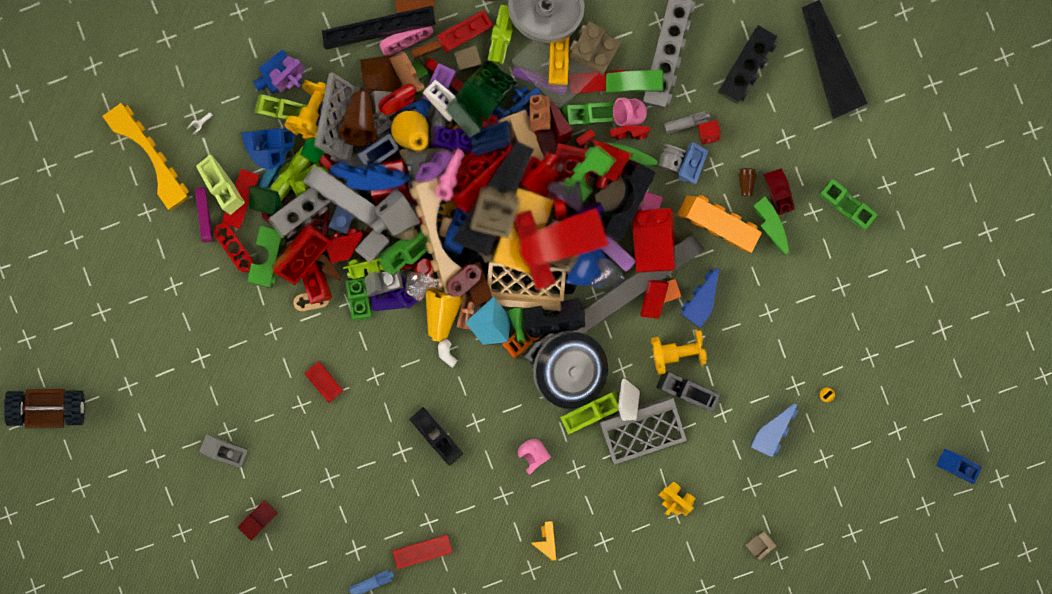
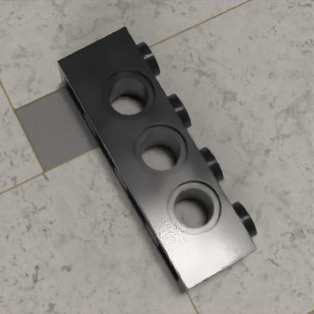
[717,25,778,104]

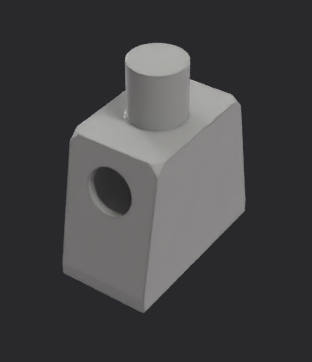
[371,188,420,236]

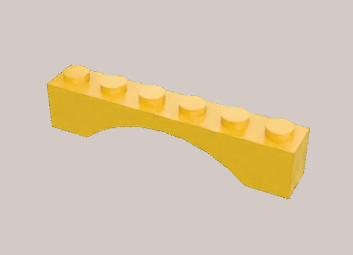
[103,103,189,211]

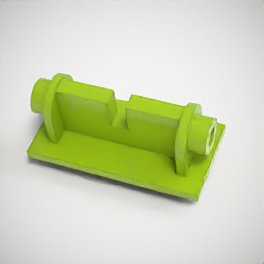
[289,162,329,197]
[343,258,383,279]

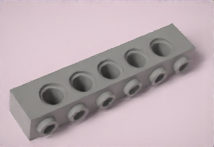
[643,0,696,109]
[269,150,365,239]

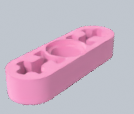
[379,26,433,56]

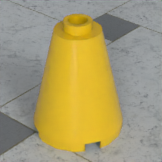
[391,111,429,151]
[425,287,464,342]

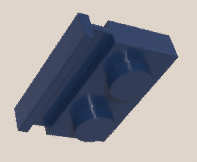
[472,121,511,156]

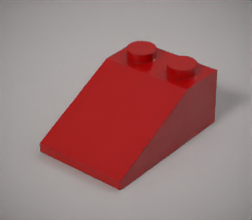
[546,143,590,210]
[633,208,675,273]

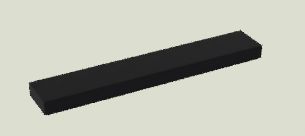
[322,5,436,50]

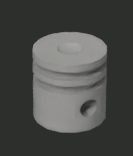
[657,144,686,173]

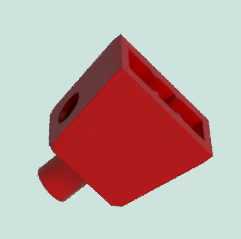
[590,140,633,189]
[520,151,558,198]

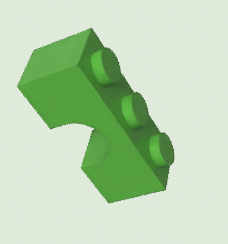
[561,146,616,207]
[818,179,878,231]
[247,226,287,288]

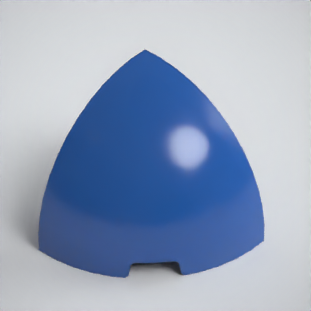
[241,127,295,169]
[566,248,609,285]

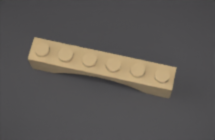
[410,178,461,294]

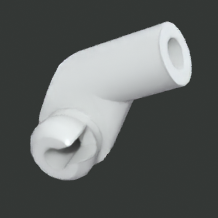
[438,339,458,368]

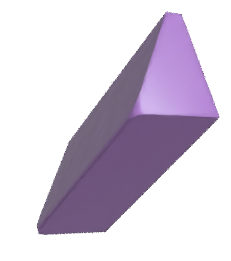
[601,236,636,271]

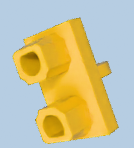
[658,482,696,516]

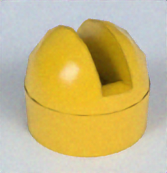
[819,387,835,402]

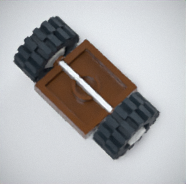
[4,389,85,428]

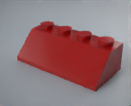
[438,145,512,214]

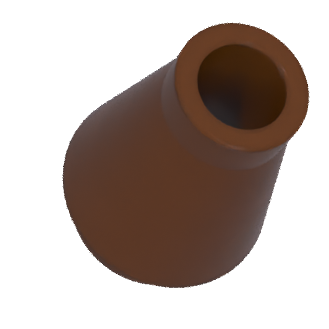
[738,168,757,196]

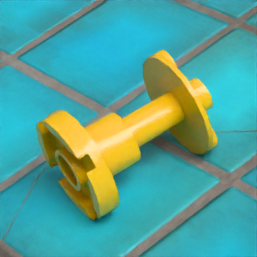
[284,80,339,140]
[651,329,707,375]

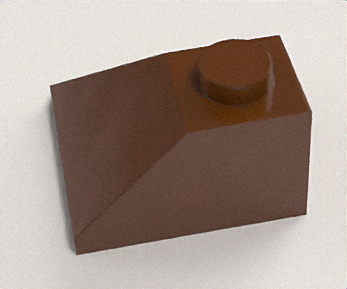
[361,54,402,94]

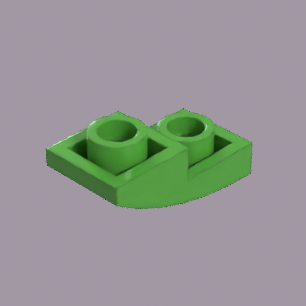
[346,278,372,321]

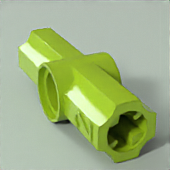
[487,5,513,65]
[269,147,312,201]

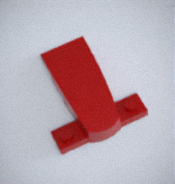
[513,208,609,290]

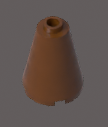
[338,90,377,146]

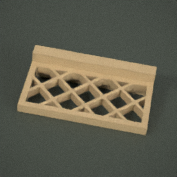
[486,260,566,311]

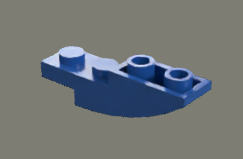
[329,161,410,190]

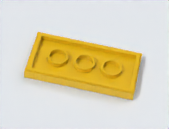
[492,188,553,274]

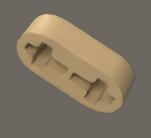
[294,293,330,312]

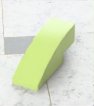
[196,154,245,215]

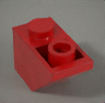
[327,227,365,263]

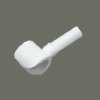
[188,112,213,135]

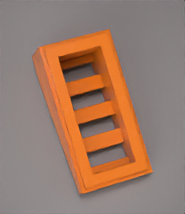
[502,326,540,359]

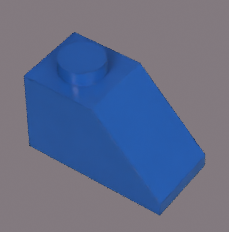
[937,449,982,485]

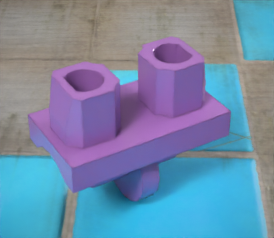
[269,56,306,93]

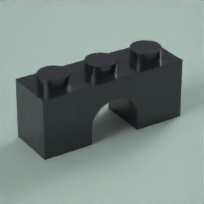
[523,298,586,338]

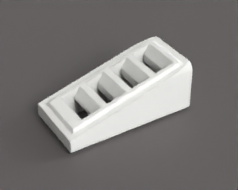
[423,80,455,122]

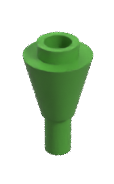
[507,307,525,342]

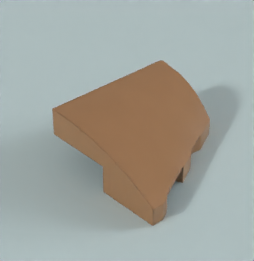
[389,51,425,92]

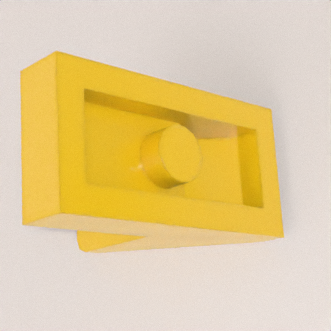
[531,521,556,560]

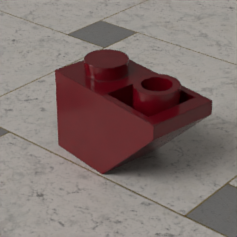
[764,168,795,215]

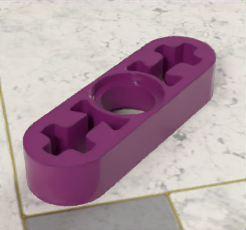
[195,187,213,243]

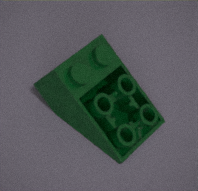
[458,61,518,120]

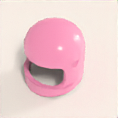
[613,97,647,126]
[517,438,552,475]

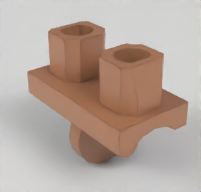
[530,95,551,132]
[457,293,481,330]

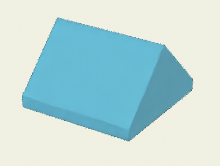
[465,297,511,345]

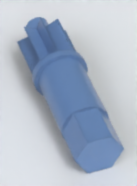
[349,570,394,594]

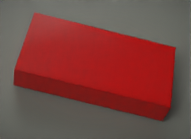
[640,280,669,319]
[304,362,344,403]

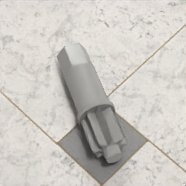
[664,111,711,134]

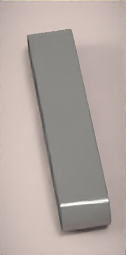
[303,166,381,233]

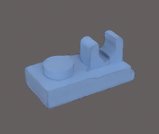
[678,142,708,185]
[329,206,354,234]

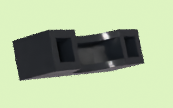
[600,159,656,241]

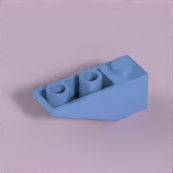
[750,404,798,457]

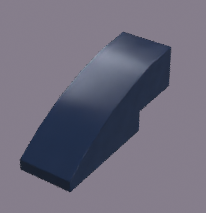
[357,126,401,170]

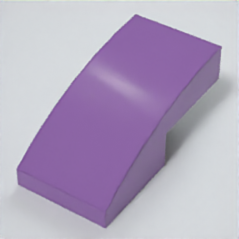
[415,151,452,182]

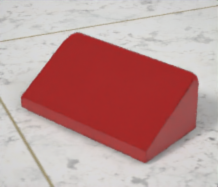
[302,263,332,305]

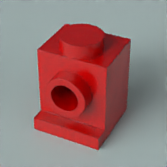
[697,120,721,145]

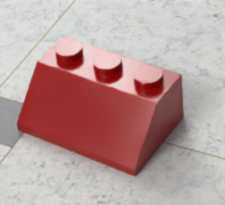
[272,223,332,285]

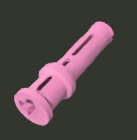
[435,149,464,200]

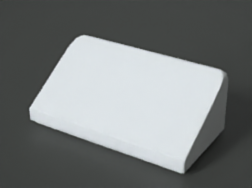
[618,379,640,421]

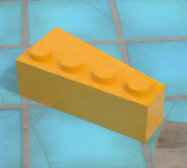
[676,195,762,253]

